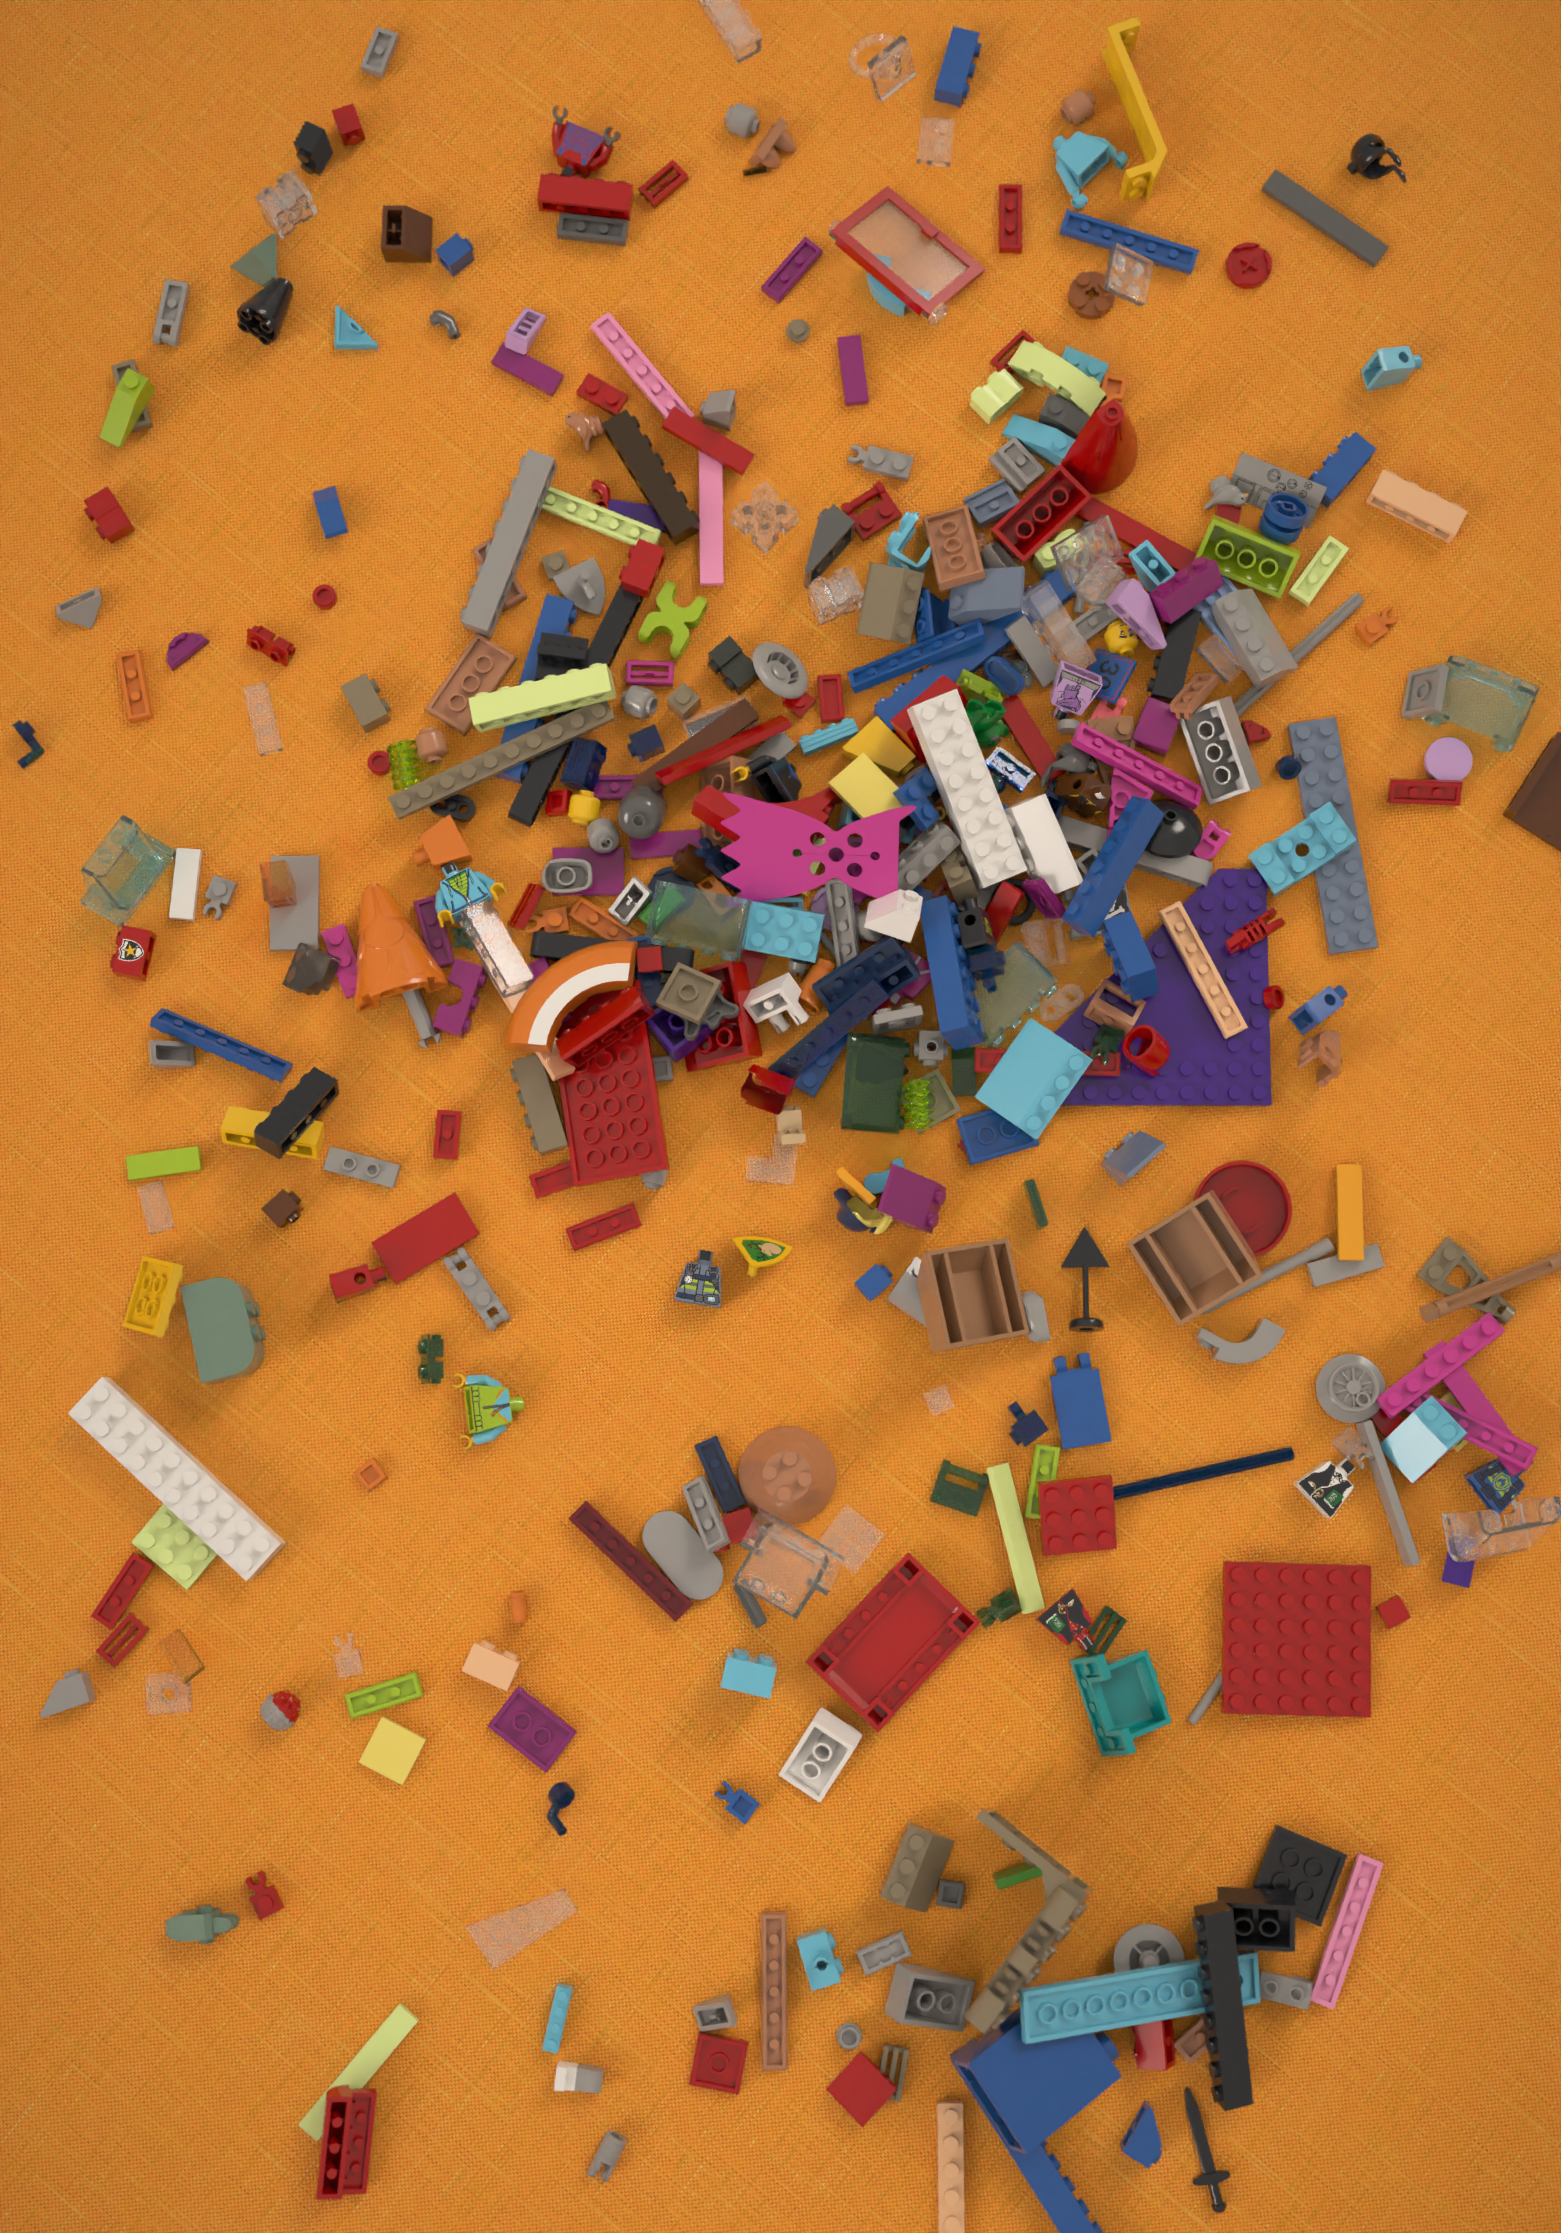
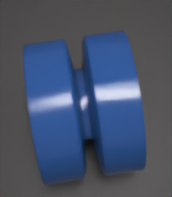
[1258,493,1309,543]

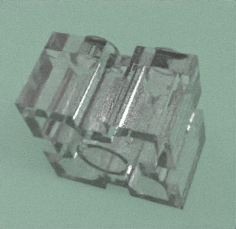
[255,170,318,240]
[731,480,798,554]
[808,567,864,626]

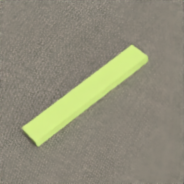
[541,487,662,546]
[986,1463,1045,1614]
[298,2003,419,2142]

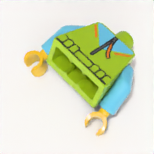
[453,1373,524,1450]

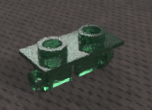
[418,1334,444,1384]

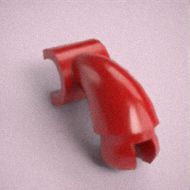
[591,480,611,509]

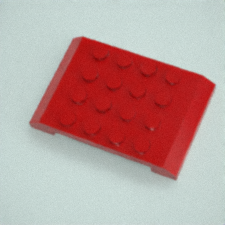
[805,1552,981,1732]

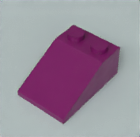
[877,1164,947,1234]

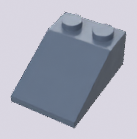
[948,566,1025,626]
[1101,1131,1166,1186]

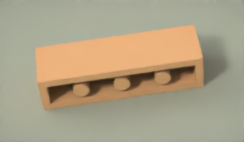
[1366,470,1468,544]

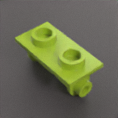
[956,669,1003,704]

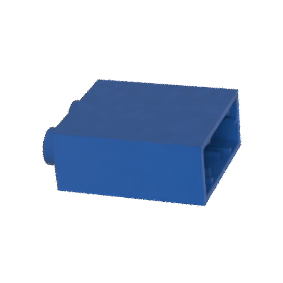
[953,2007,1122,2154]

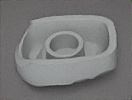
[980,541,1019,569]
[542,858,593,894]
[1021,1291,1051,1343]

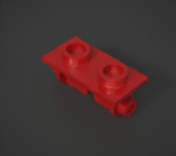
[247,625,296,667]

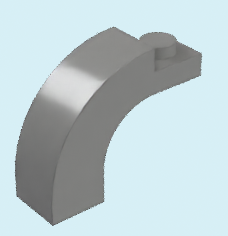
[1194,1318,1286,1364]

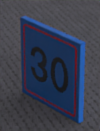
[1086,648,1137,704]

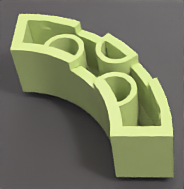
[1008,341,1106,417]

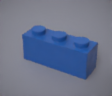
[934,26,982,107]
[1308,432,1377,509]

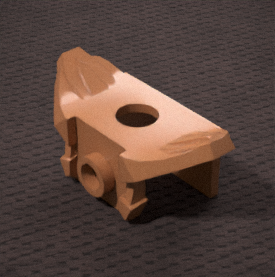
[1297,1030,1343,1087]

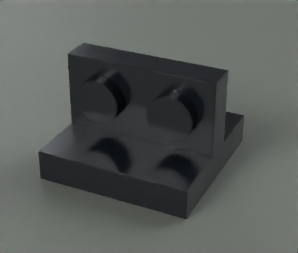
[535,632,589,681]

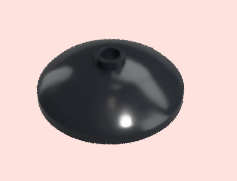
[1145,799,1203,858]

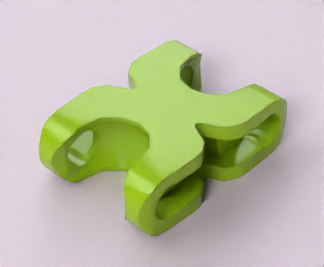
[638,581,708,660]

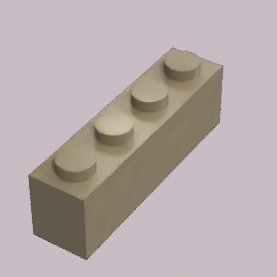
[510,1054,569,1156]

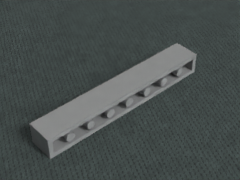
[460,449,558,638]

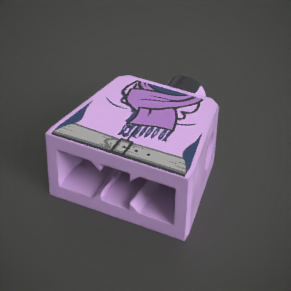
[1050,660,1103,720]

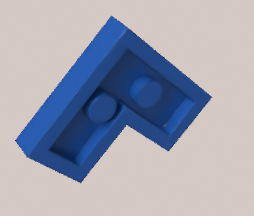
[893,767,941,832]

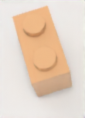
[462,1639,522,1691]

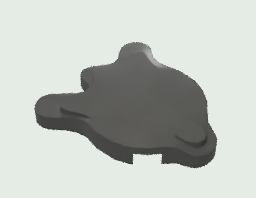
[679,989,739,1041]

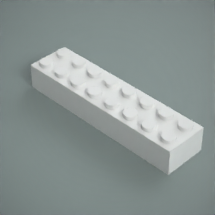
[907,689,1027,889]

